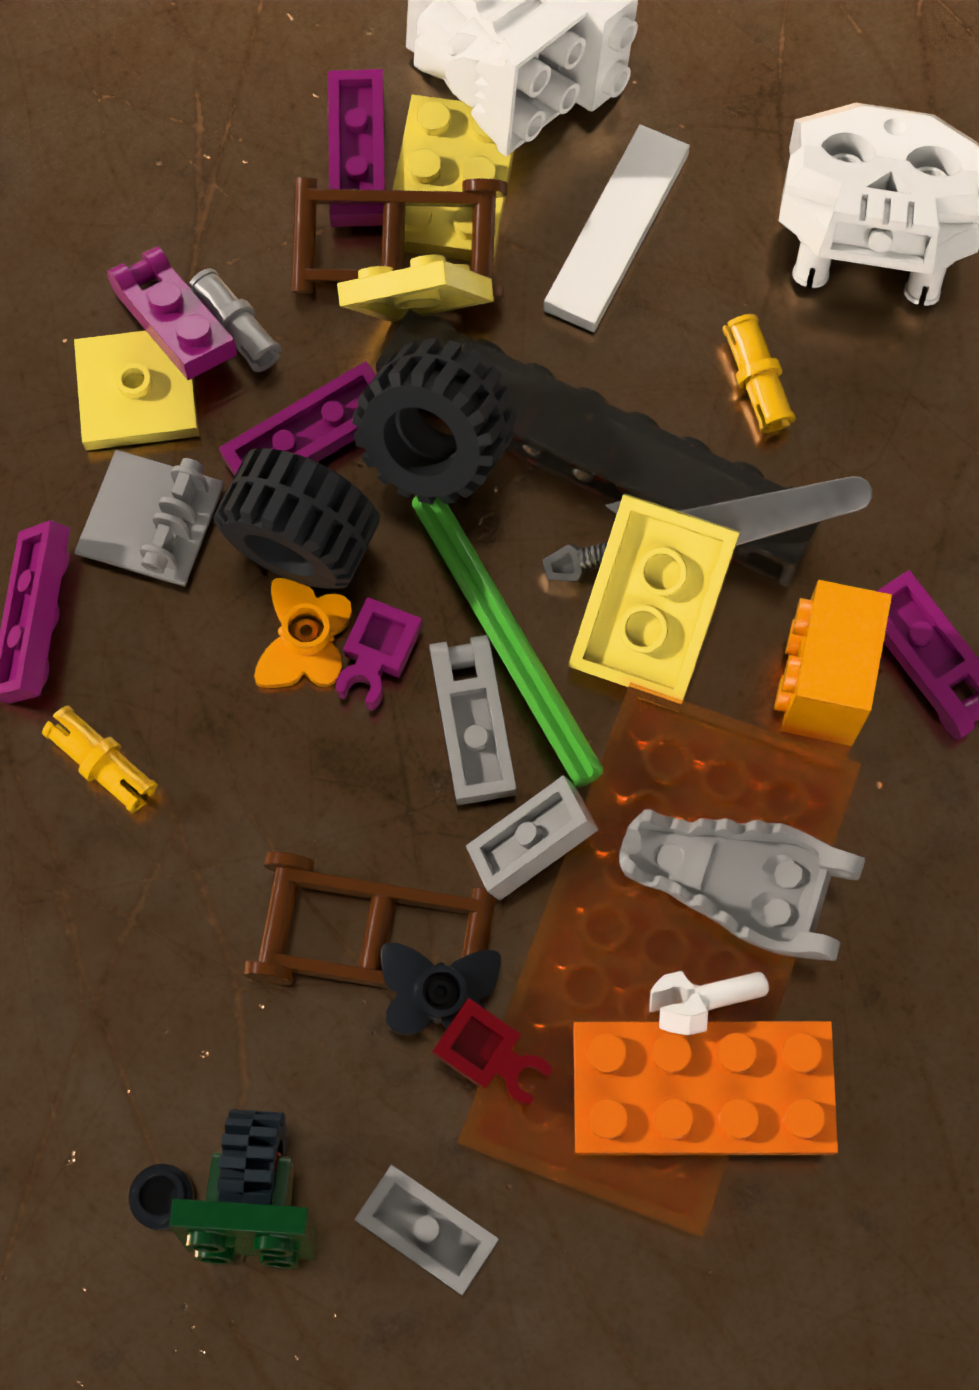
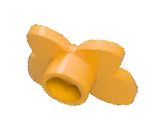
[254,578,352,688]

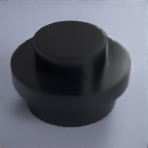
[129,1164,194,1230]

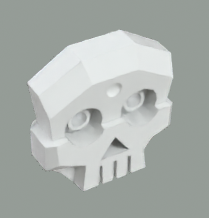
[778,103,979,306]

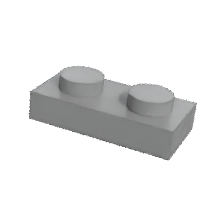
[466,775,599,901]
[354,1164,499,1296]

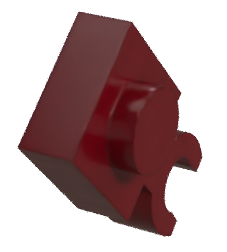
[431,998,553,1106]

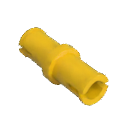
[722,314,796,433]
[42,705,158,813]

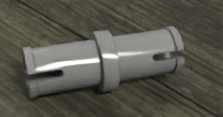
[188,268,282,372]

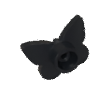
[380,942,501,1035]

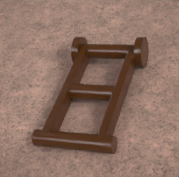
[291,177,508,300]
[243,852,496,988]

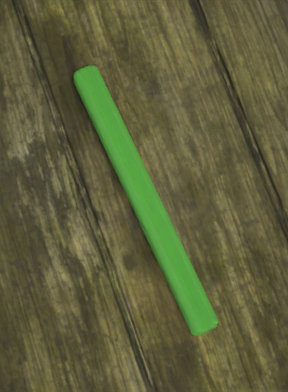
[412,495,603,787]

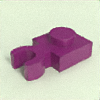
[336,597,423,711]

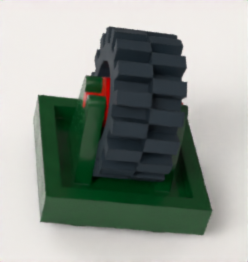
[169,1109,318,1269]

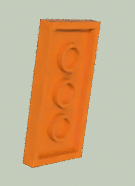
[573,1021,838,1155]

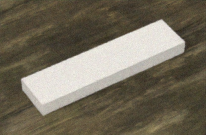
[544,124,690,333]

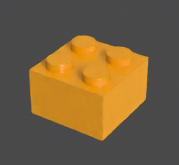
[774,580,892,746]

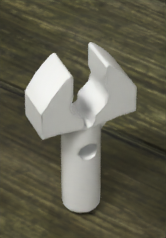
[649,971,769,1035]

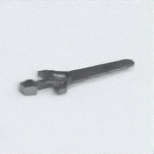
[542,476,872,581]

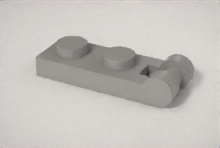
[429,635,517,806]

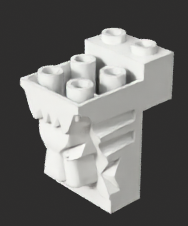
[406,0,638,157]

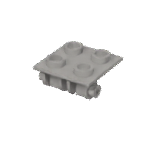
[75,450,225,587]

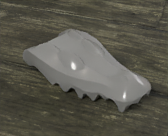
[619,809,865,961]

